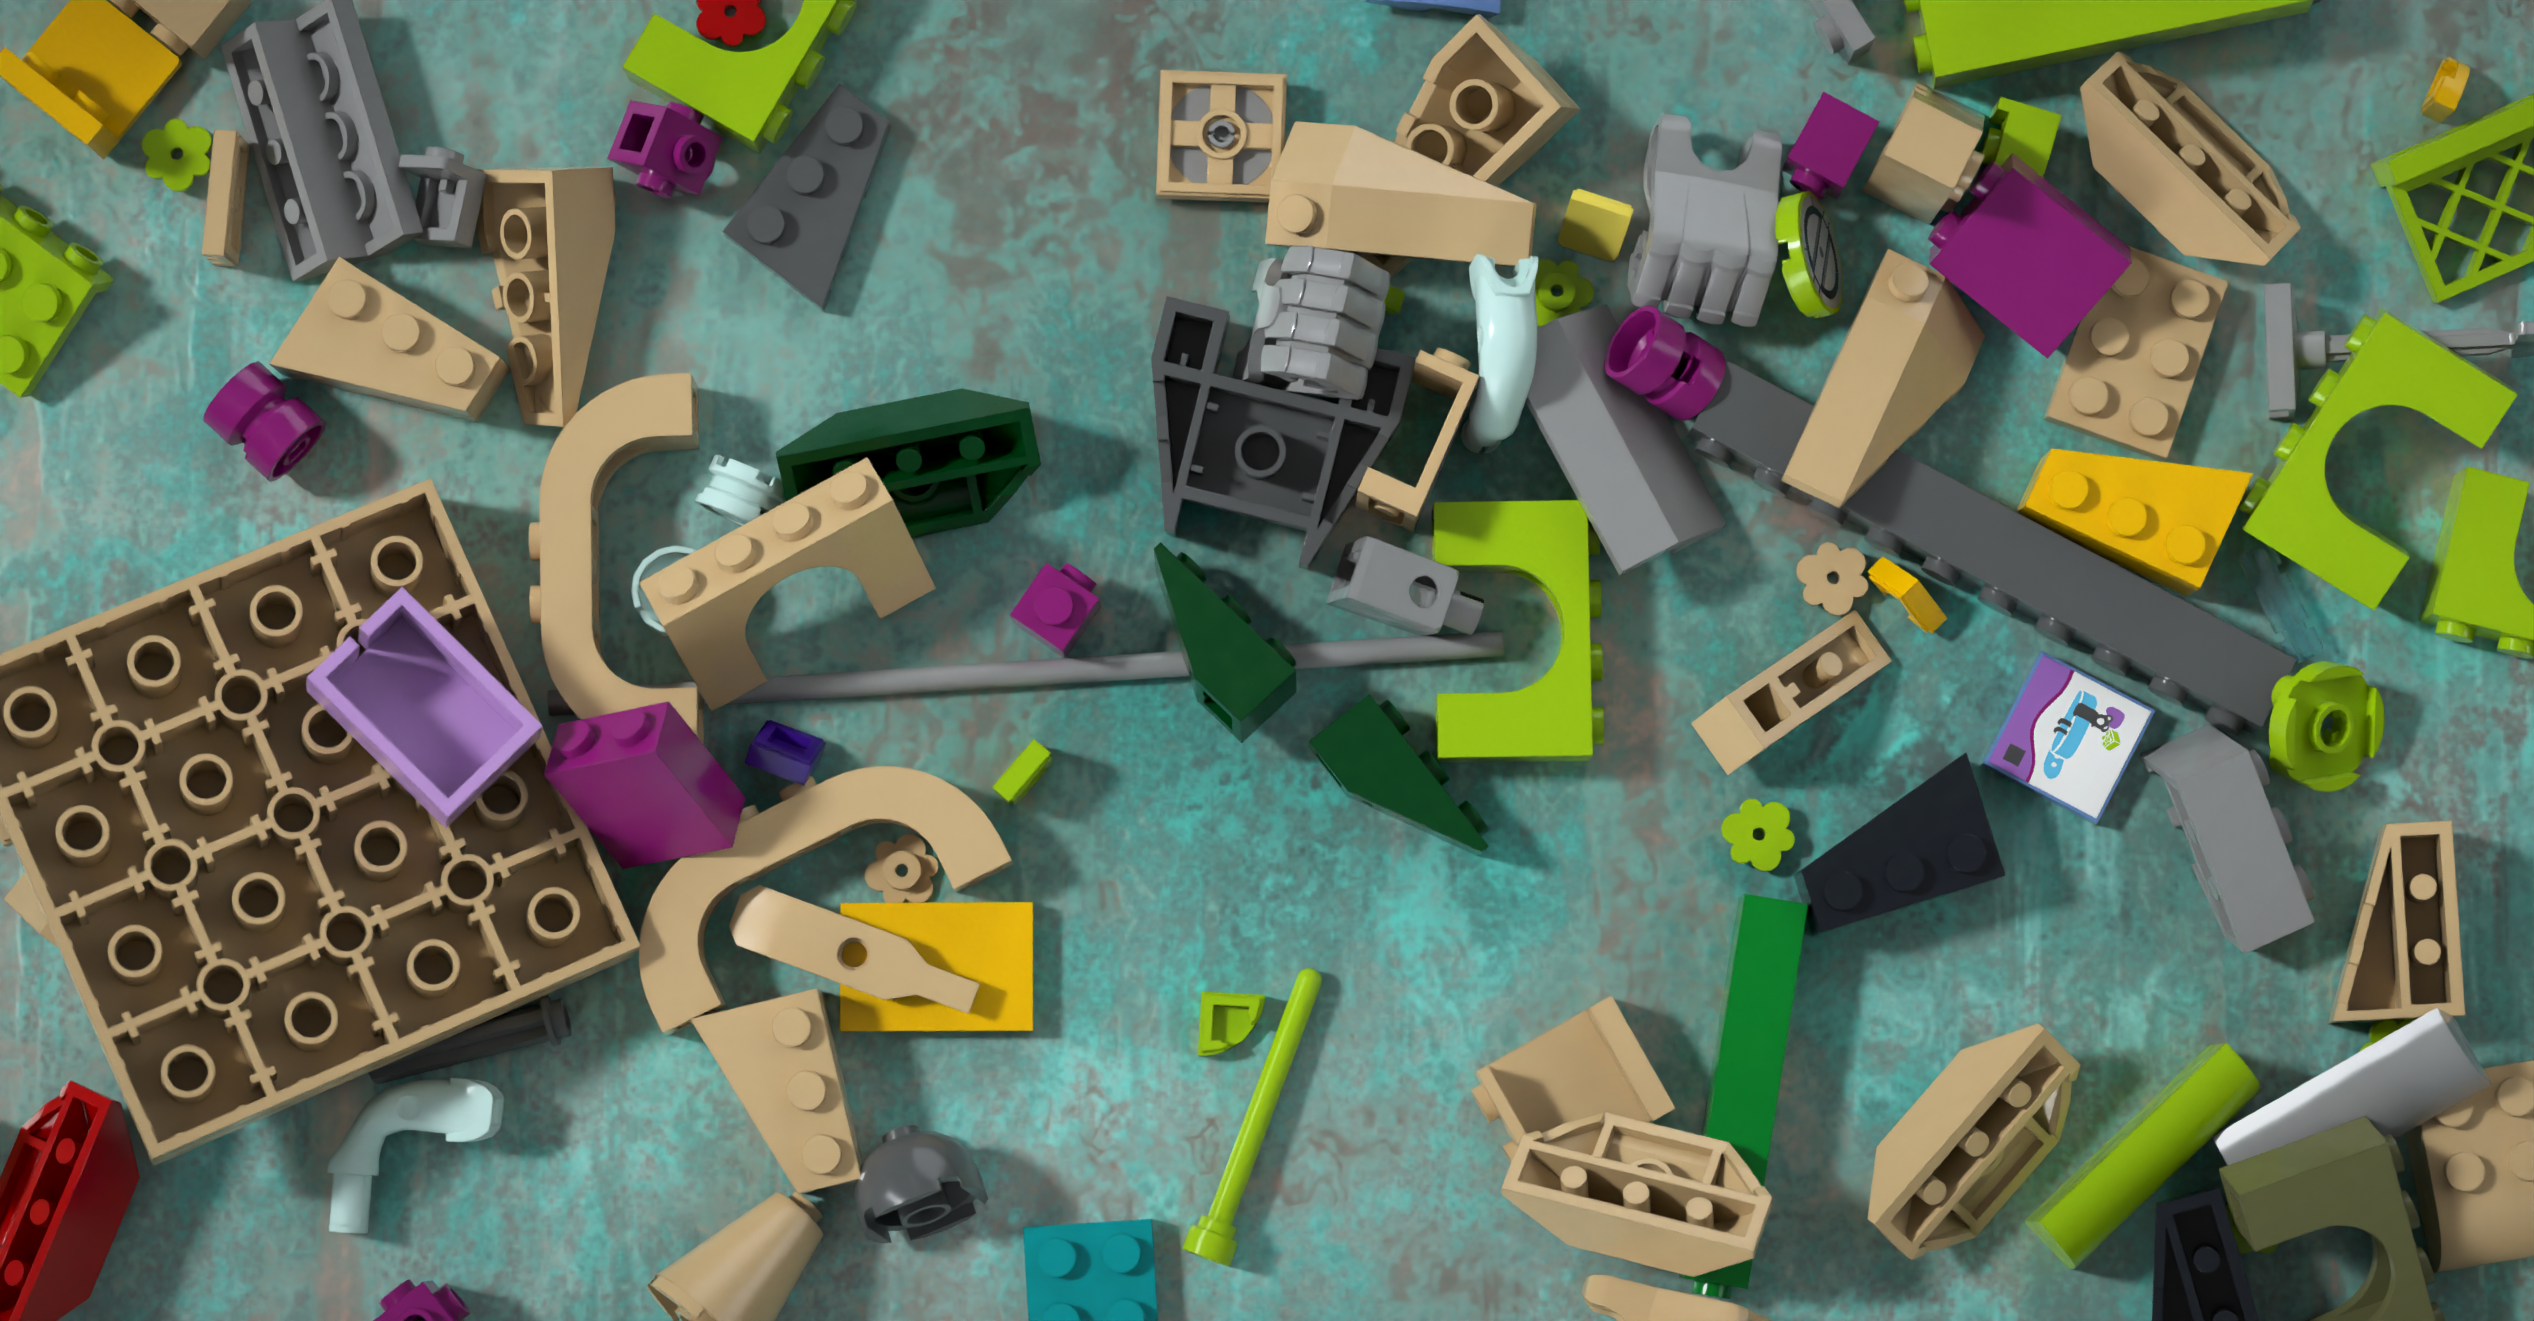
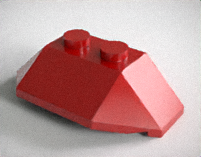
[0,1081,140,1321]

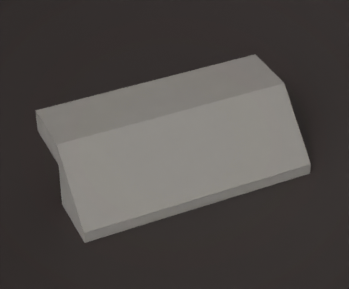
[221,0,424,282]
[1525,304,1727,576]

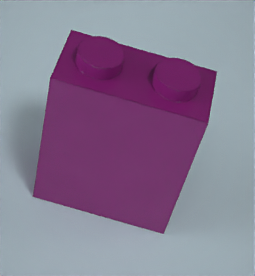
[1928,153,2132,359]
[544,701,746,869]

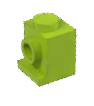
[1980,97,2062,178]

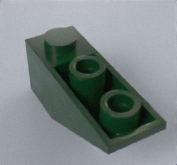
[1154,542,1297,743]
[1308,694,1489,856]

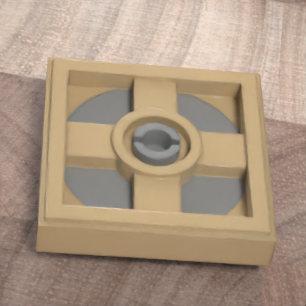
[1156,70,1287,203]

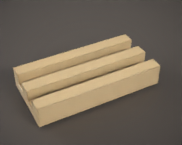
[202,129,251,267]

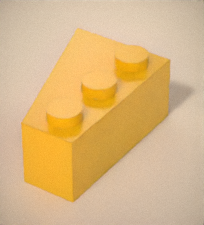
[2016,448,2253,597]

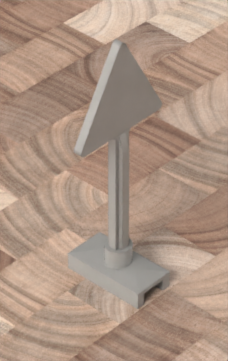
[2264,283,2534,419]

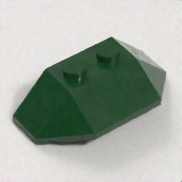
[776,388,1041,538]

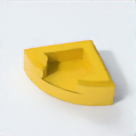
[2420,57,2470,123]
[1867,556,1948,634]

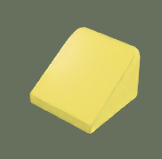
[1558,188,1634,262]

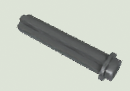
[368,995,572,1084]

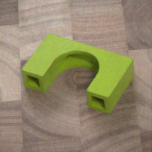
[622,0,857,154]
[2238,307,2518,611]
[2419,466,2534,659]
[1432,500,1604,763]

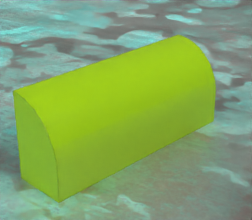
[2024,1042,2261,1269]

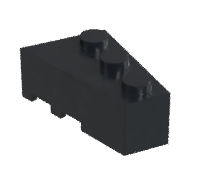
[1794,752,2006,936]
[2152,1185,2259,1321]

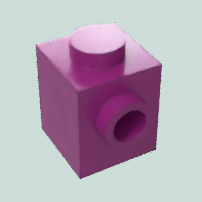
[1781,92,1880,200]
[1010,562,1101,658]

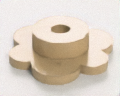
[1796,542,1868,616]
[865,834,939,903]

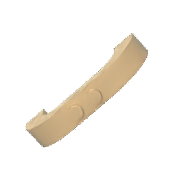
[529,373,705,746]
[639,766,1014,1035]

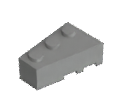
[2140,724,2315,954]

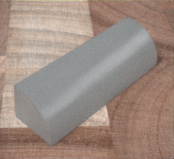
[2212,1008,2491,1165]

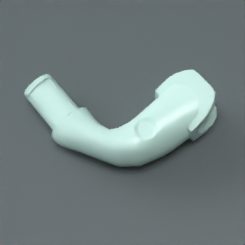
[1461,254,1539,453]
[327,1078,504,1234]

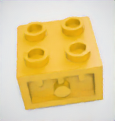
[0,0,182,160]

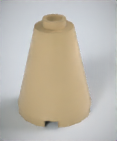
[647,1191,824,1321]

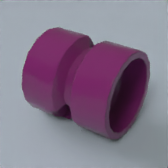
[1604,305,1726,421]
[203,361,326,482]

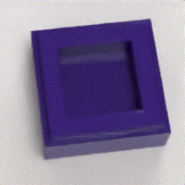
[745,720,826,786]

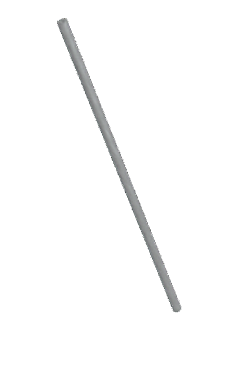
[547,631,1504,716]

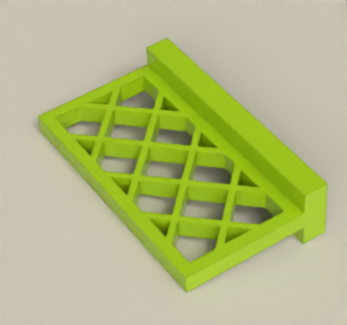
[2370,93,2534,303]

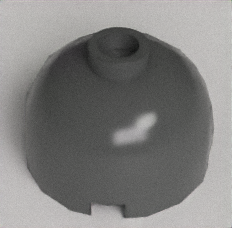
[854,1125,988,1243]

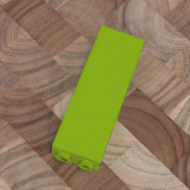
[1904,0,2314,89]

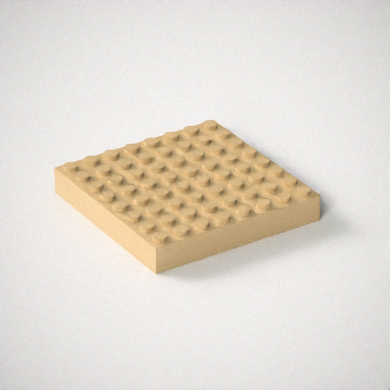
[0,478,640,1166]

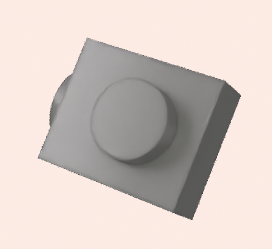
[1807,0,1876,65]
[398,147,487,248]

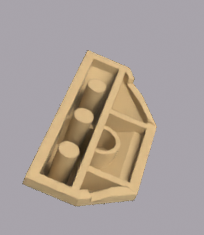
[2080,51,2301,266]
[1868,1024,2080,1260]
[1501,1112,1773,1277]

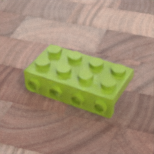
[0,184,114,398]

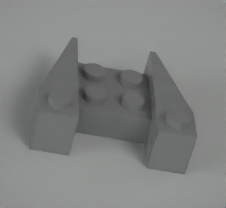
[1151,296,1416,569]

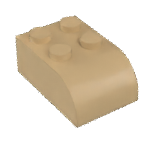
[2406,1060,2534,1273]

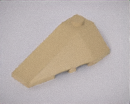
[1357,14,1580,279]
[1265,121,1537,267]
[476,167,616,427]
[1781,249,1985,508]

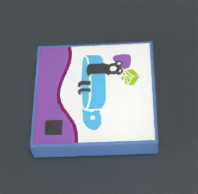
[1981,651,2156,824]

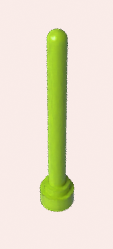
[1182,968,1322,1267]

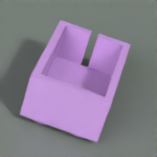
[306,587,543,829]

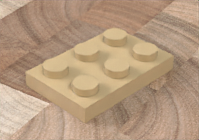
[2043,246,2229,462]

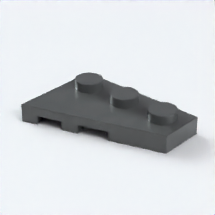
[722,84,891,312]

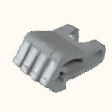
[1627,113,1782,327]
[1232,246,1390,400]

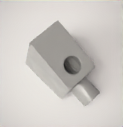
[1326,536,1484,636]

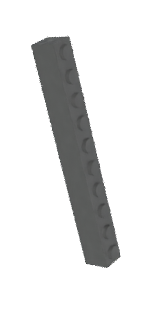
[1687,361,2297,736]

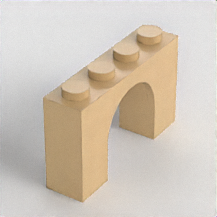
[639,457,936,712]

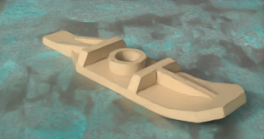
[729,885,980,1014]

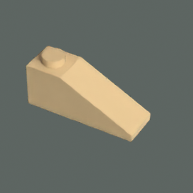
[1691,610,1892,775]

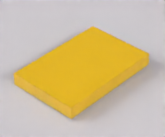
[840,902,1034,1032]

